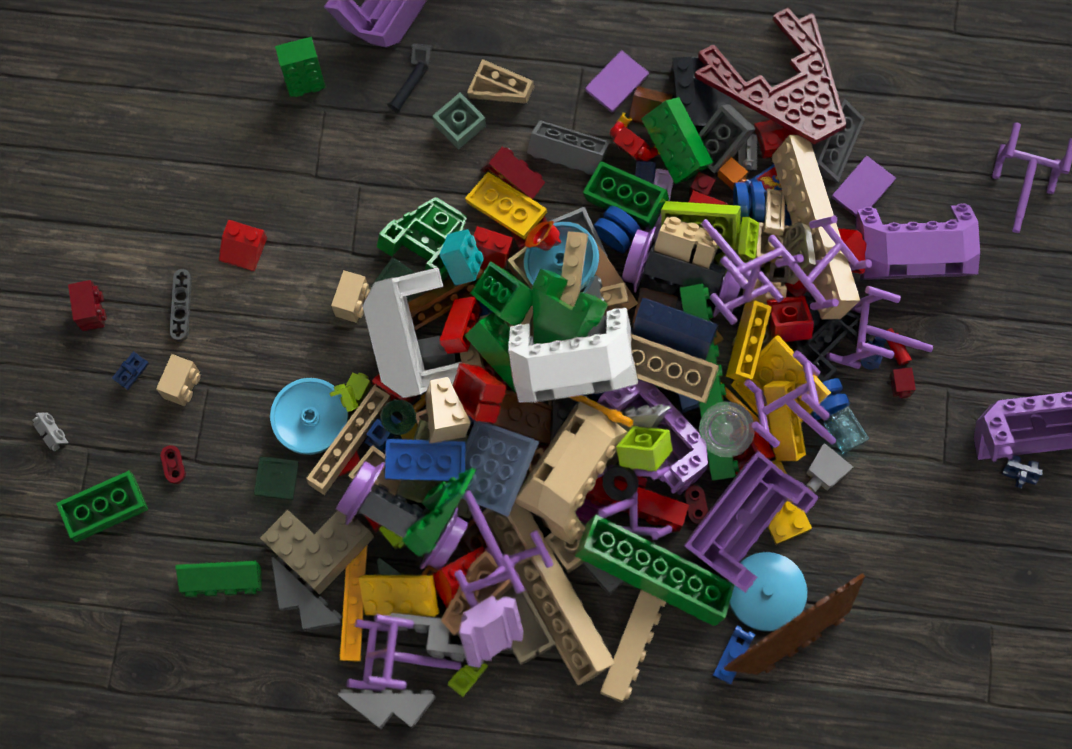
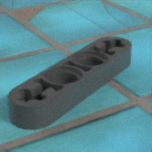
[170,269,192,342]

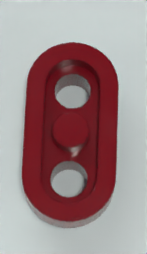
[161,445,186,484]
[685,485,708,525]

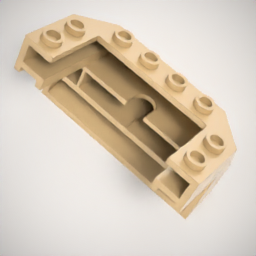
[514,402,628,545]

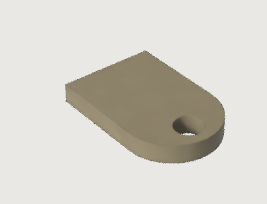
[783,222,816,285]

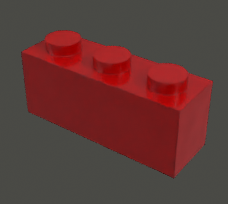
[439,297,482,354]

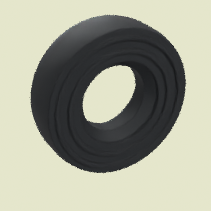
[603,465,639,501]

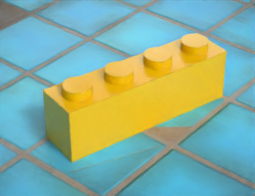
[726,300,772,382]
[764,380,806,461]

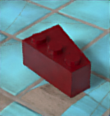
[481,146,545,199]

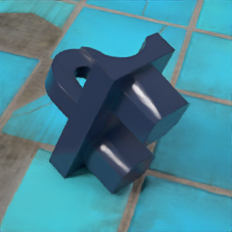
[860,336,886,370]
[112,351,149,390]
[1002,455,1043,488]

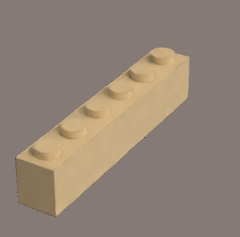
[306,385,391,495]
[600,590,666,703]

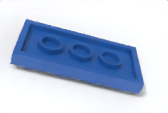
[384,439,466,481]

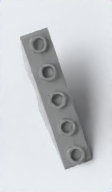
[617,404,670,432]
[338,689,436,729]

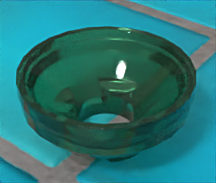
[380,399,416,435]

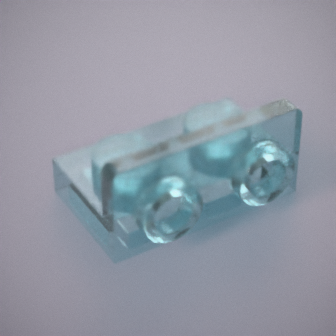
[824,406,869,454]

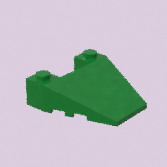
[377,197,467,282]
[532,269,608,345]
[402,468,475,557]

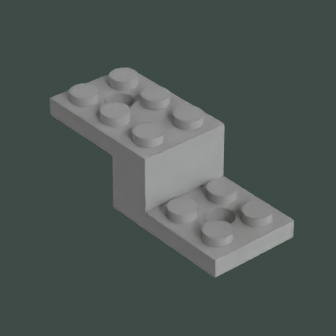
[390,613,488,664]

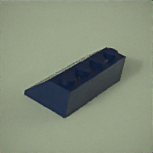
[632,298,719,361]

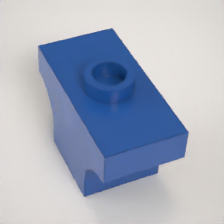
[365,411,404,452]

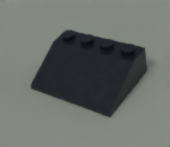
[672,57,731,134]

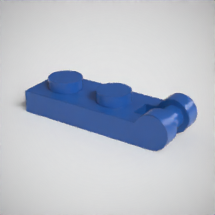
[713,625,755,685]

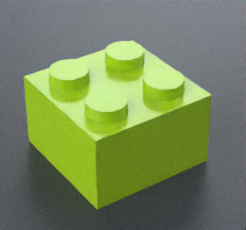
[617,426,672,471]

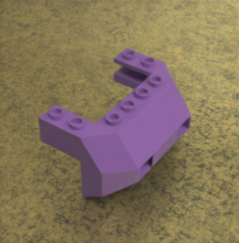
[324,0,427,47]
[856,204,980,280]
[597,380,708,495]
[974,392,1072,461]
[684,451,819,593]

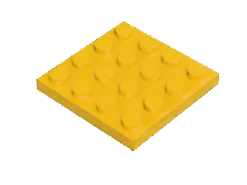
[731,335,831,428]

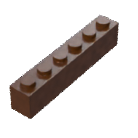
[408,268,484,330]

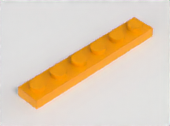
[340,545,368,661]

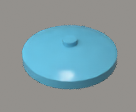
[524,222,599,290]
[270,378,348,455]
[729,552,807,632]

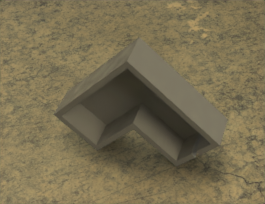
[260,510,374,595]
[457,577,555,666]

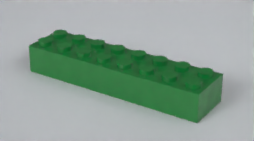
[575,515,735,626]

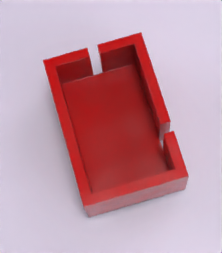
[453,363,506,423]

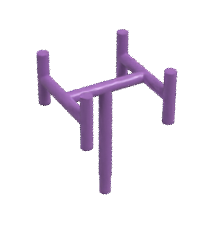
[992,123,1072,233]
[775,216,872,310]
[701,220,797,325]
[826,286,933,369]
[744,350,836,448]
[598,465,672,539]
[454,490,554,608]
[347,614,461,692]

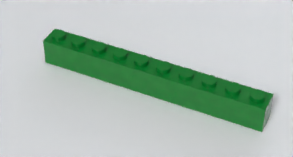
[680,284,739,480]

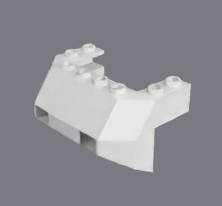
[363,268,462,398]
[509,308,638,402]

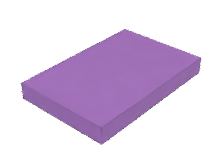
[585,50,649,113]
[831,156,896,217]

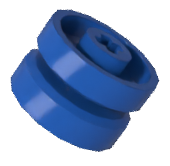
[733,181,765,224]
[593,206,641,253]
[810,378,850,420]

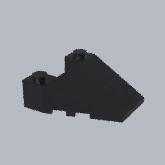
[791,291,873,382]

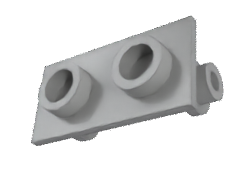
[738,134,757,170]
[32,413,68,451]

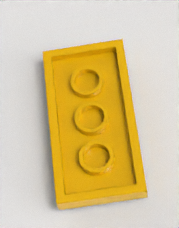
[465,172,547,239]
[768,460,812,545]
[359,575,439,616]

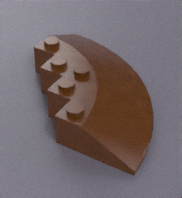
[723,573,865,675]

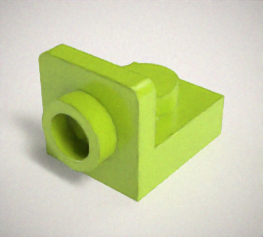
[329,383,359,412]

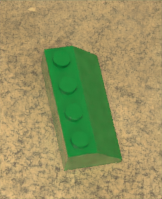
[176,561,262,597]

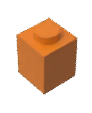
[717,157,748,190]

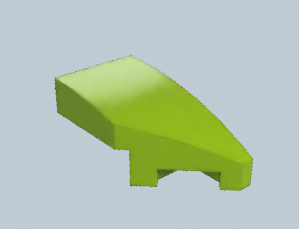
[448,664,488,697]

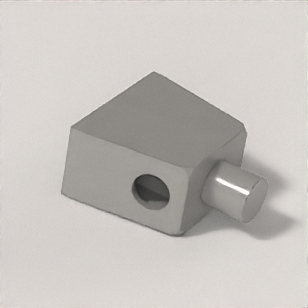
[806,443,853,493]

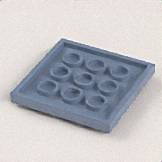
[462,421,539,517]

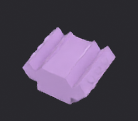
[460,596,523,667]

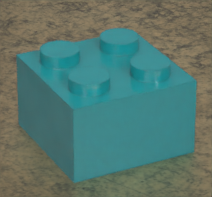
[439,229,483,286]

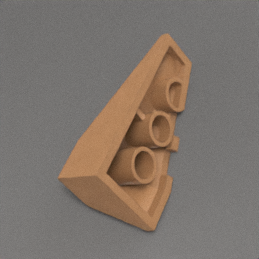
[594,239,638,317]
[441,551,513,636]

